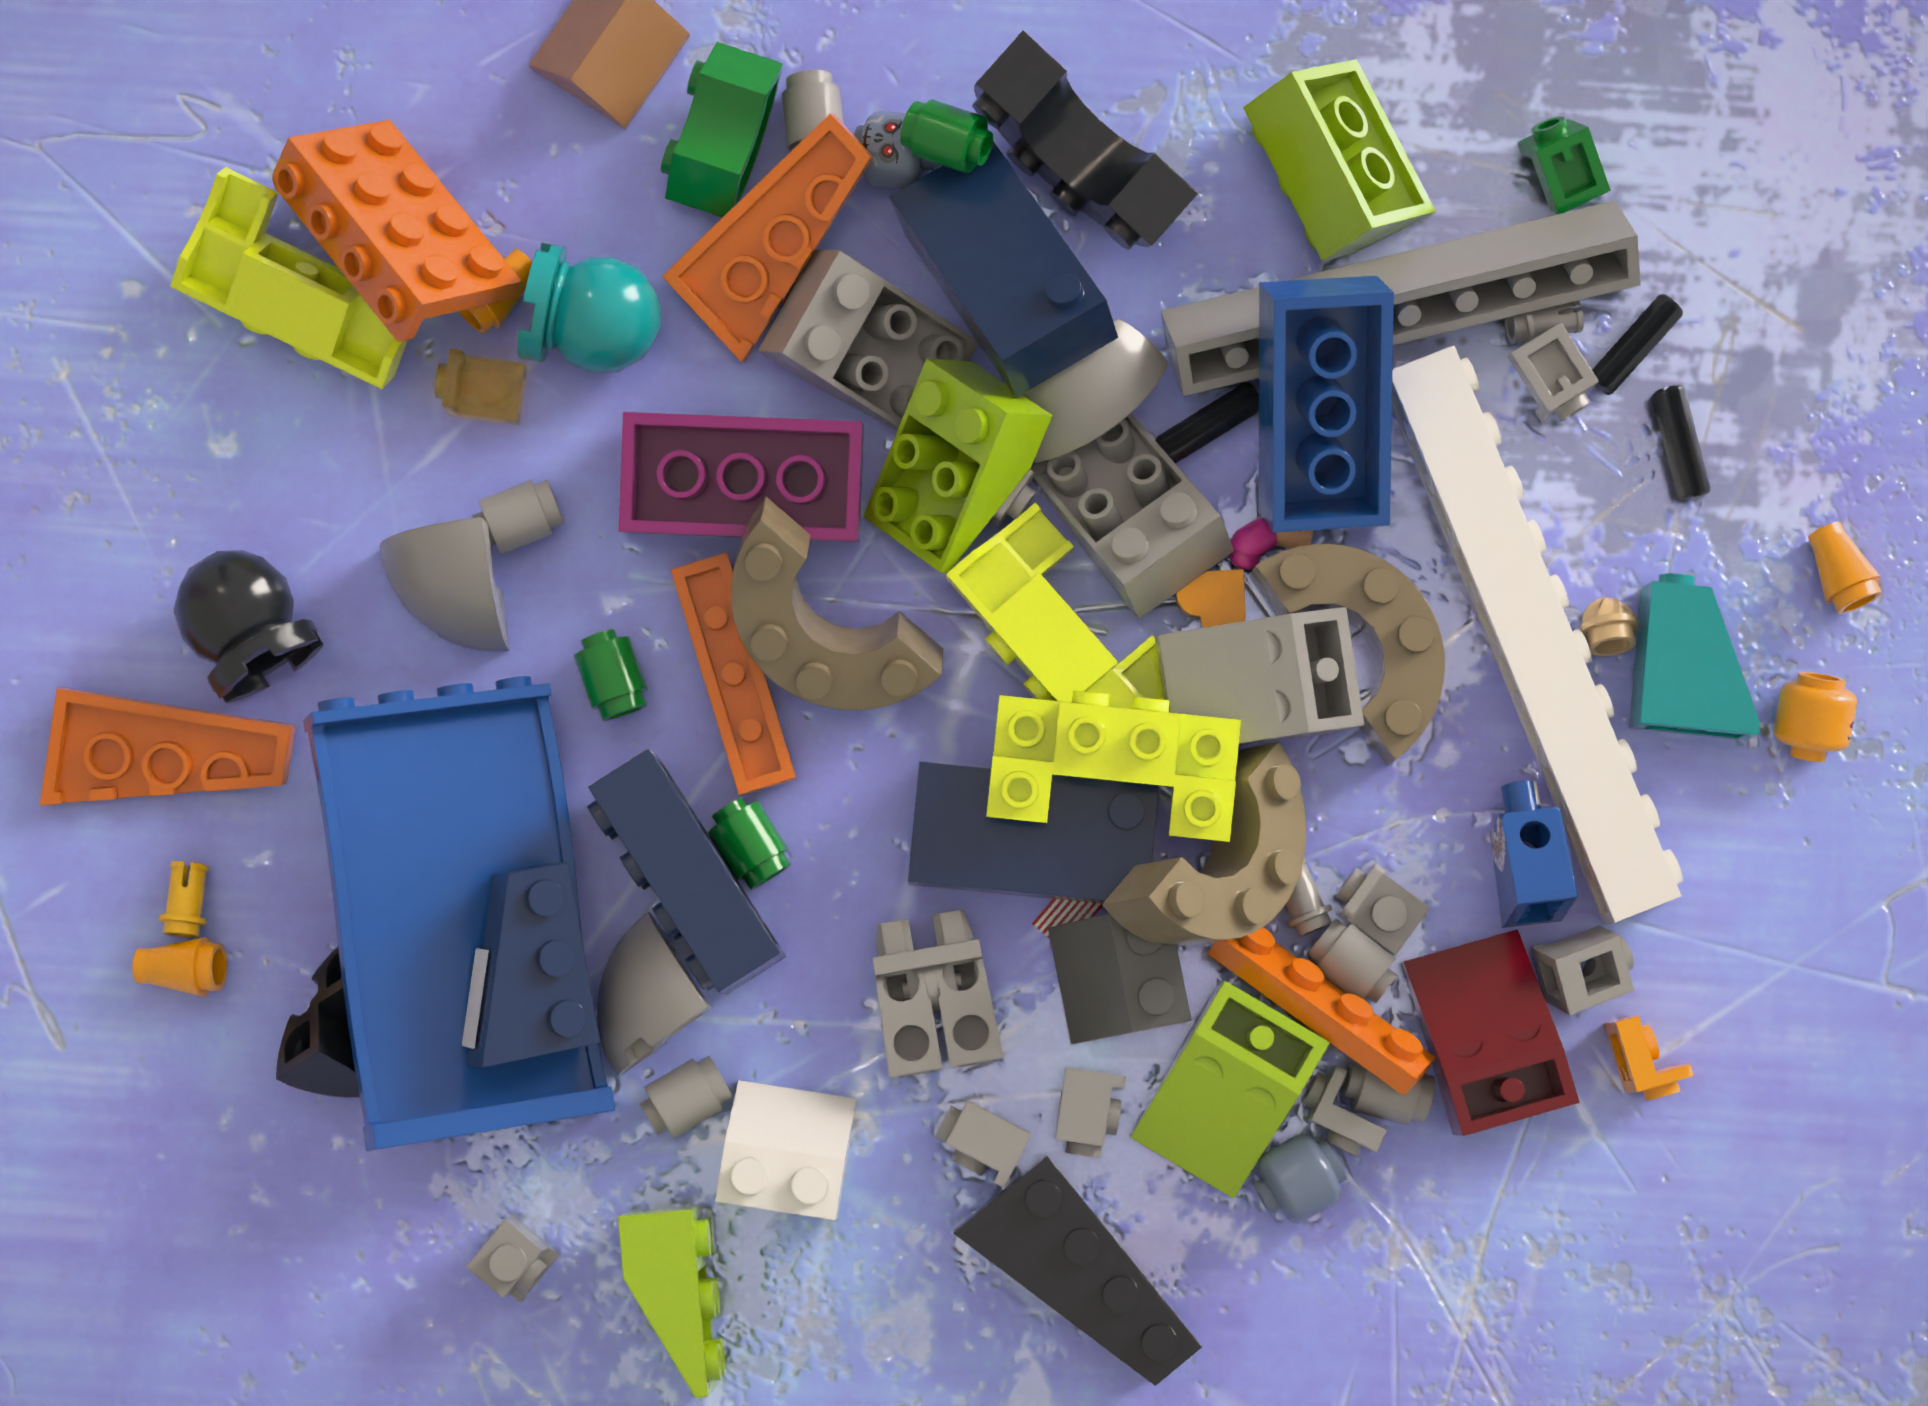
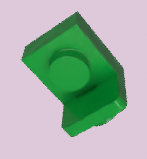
[1517,116,1611,214]

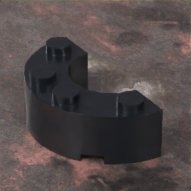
[972,30,1198,250]

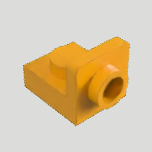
[1604,1016,1693,1101]

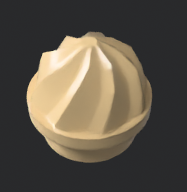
[1579,597,1639,657]

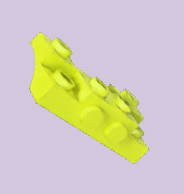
[170,167,408,389]
[946,502,1164,709]
[986,691,1241,842]

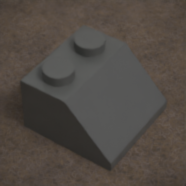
[1048,913,1192,1045]

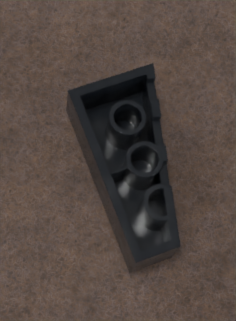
[953,1154,1202,1386]

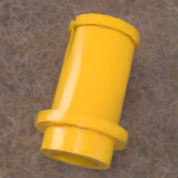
[158,861,209,938]

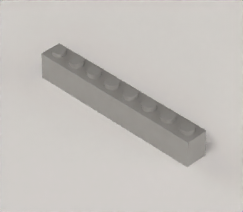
[1161,201,1641,396]

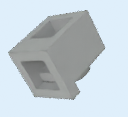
[1531,925,1634,1015]
[1054,1067,1126,1158]
[935,1100,1032,1188]
[466,1216,560,1302]

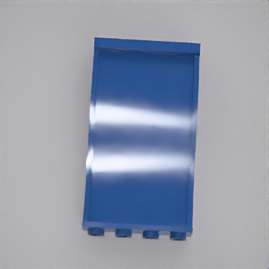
[303,676,615,1151]

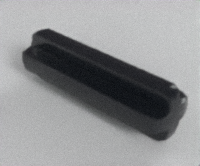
[1592,294,1683,395]
[1155,382,1259,464]
[1652,385,1711,500]

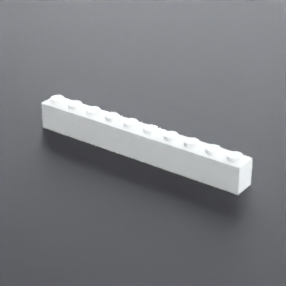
[1392,345,1683,925]

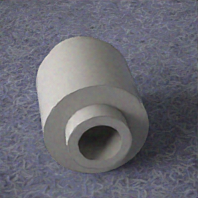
[782,70,844,151]
[472,480,565,555]
[1306,919,1398,1003]
[640,1056,733,1139]
[1342,1061,1435,1125]

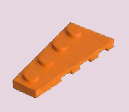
[662,113,874,363]
[40,687,296,805]

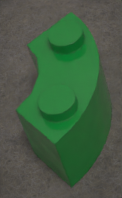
[661,42,783,217]

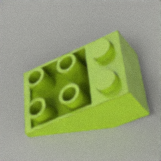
[863,358,1053,573]
[1130,981,1330,1199]
[618,1205,726,1398]

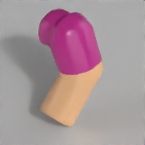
[1229,516,1314,570]

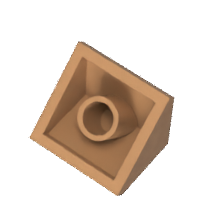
[529,0,690,130]

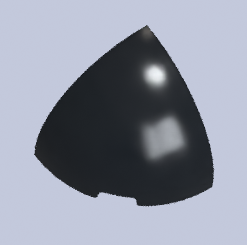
[276,946,360,1097]

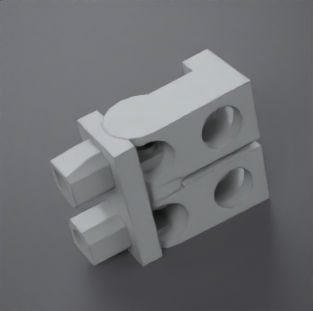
[872,909,1004,1080]

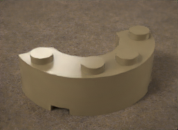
[731,497,943,710]
[1249,544,1445,766]
[1102,741,1306,947]

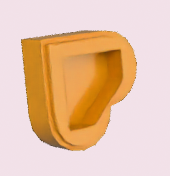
[1175,569,1246,628]

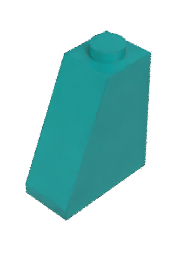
[1629,573,1760,740]

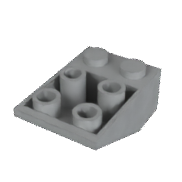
[758,250,979,430]
[1030,413,1234,619]
[1155,607,1364,745]

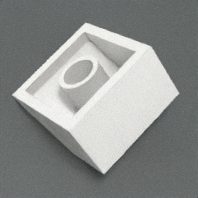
[715,1080,857,1220]

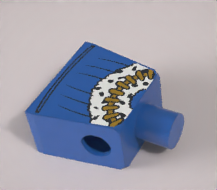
[1490,781,1578,928]

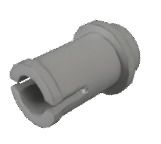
[1504,300,1584,345]
[1285,857,1333,937]

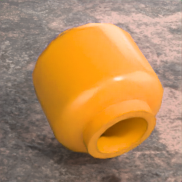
[1773,672,1857,762]

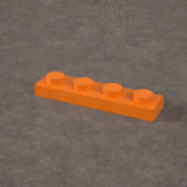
[670,552,797,797]
[1207,927,1436,1096]

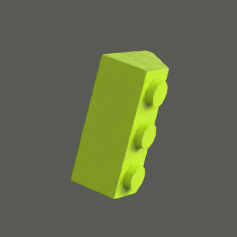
[1243,59,1436,262]

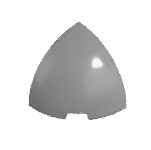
[1022,319,1169,463]
[379,517,509,651]
[597,912,712,1077]

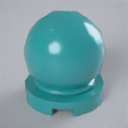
[517,242,661,373]

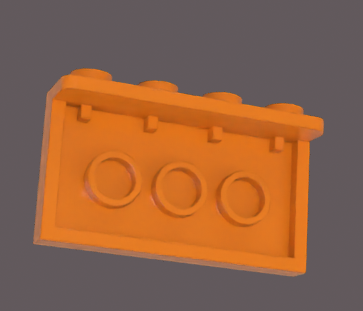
[272,120,522,342]

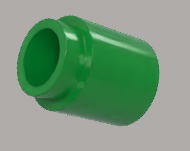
[900,99,993,174]
[574,629,648,721]
[708,797,791,890]

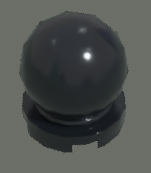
[173,550,323,703]

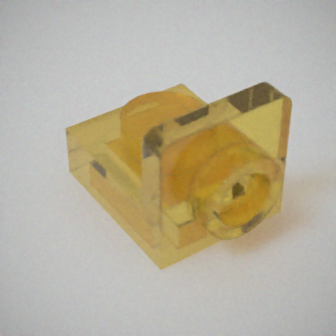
[435,348,527,425]

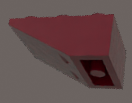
[1402,929,1580,1136]

